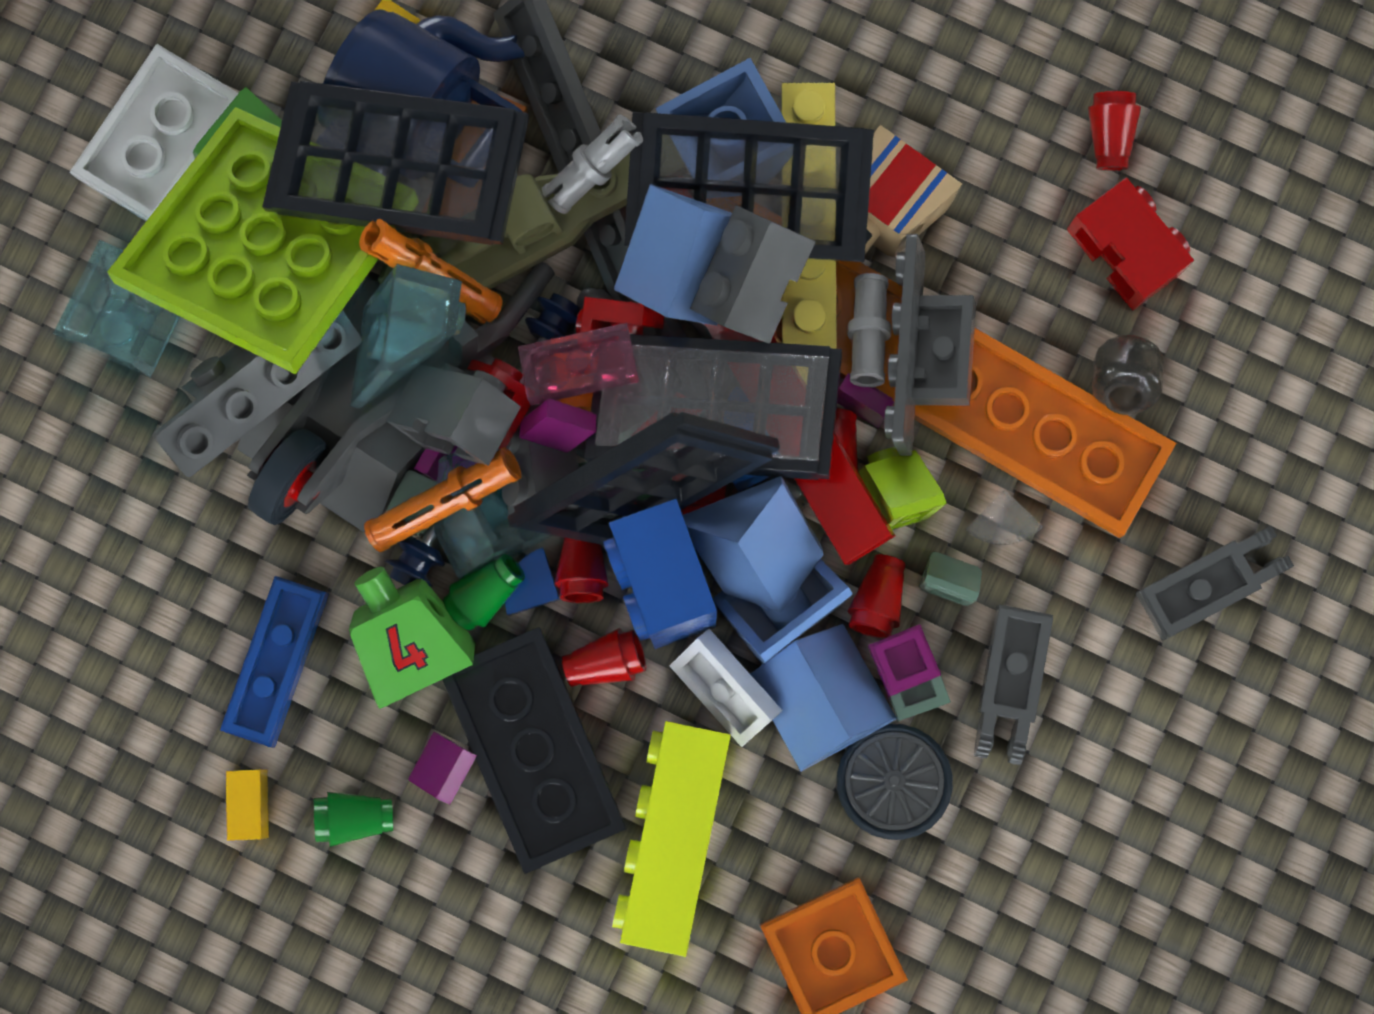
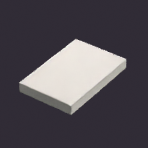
[70,44,238,221]

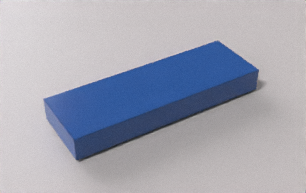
[220,576,329,748]

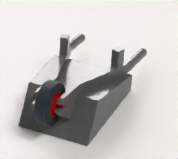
[237,178,555,533]

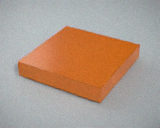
[759,877,908,1014]

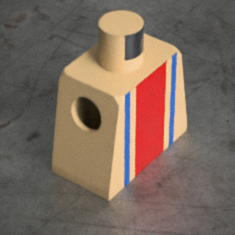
[836,125,962,257]

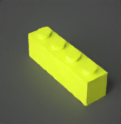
[612,721,731,957]

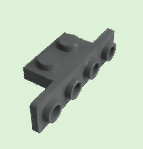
[884,234,976,456]
[153,310,362,477]

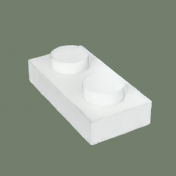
[669,629,783,747]

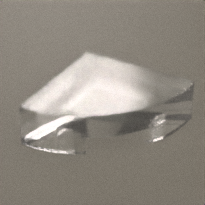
[965,490,1043,545]

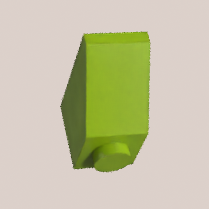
[858,447,947,530]

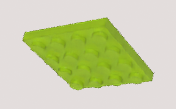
[107,107,419,374]

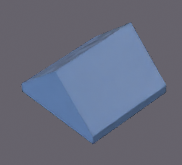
[655,58,793,199]
[614,184,732,326]
[683,476,824,613]
[713,559,853,665]
[750,624,897,772]

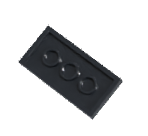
[442,627,627,874]

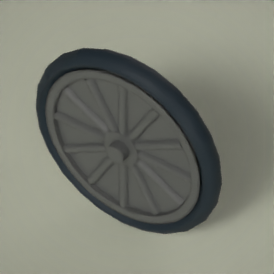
[837,724,953,840]

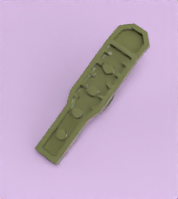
[378,134,688,320]

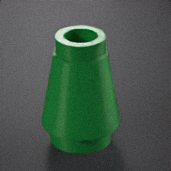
[443,554,525,631]
[314,792,393,847]

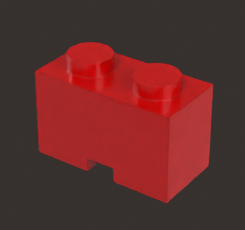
[1067,177,1194,311]

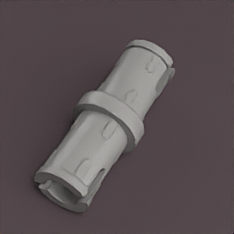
[542,115,643,214]
[847,273,891,387]

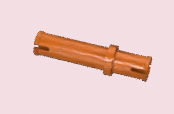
[359,219,502,324]
[364,447,522,552]

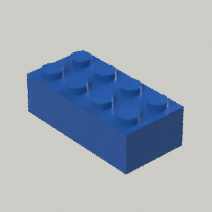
[603,499,717,649]

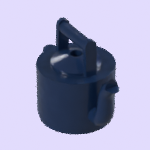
[316,9,525,188]

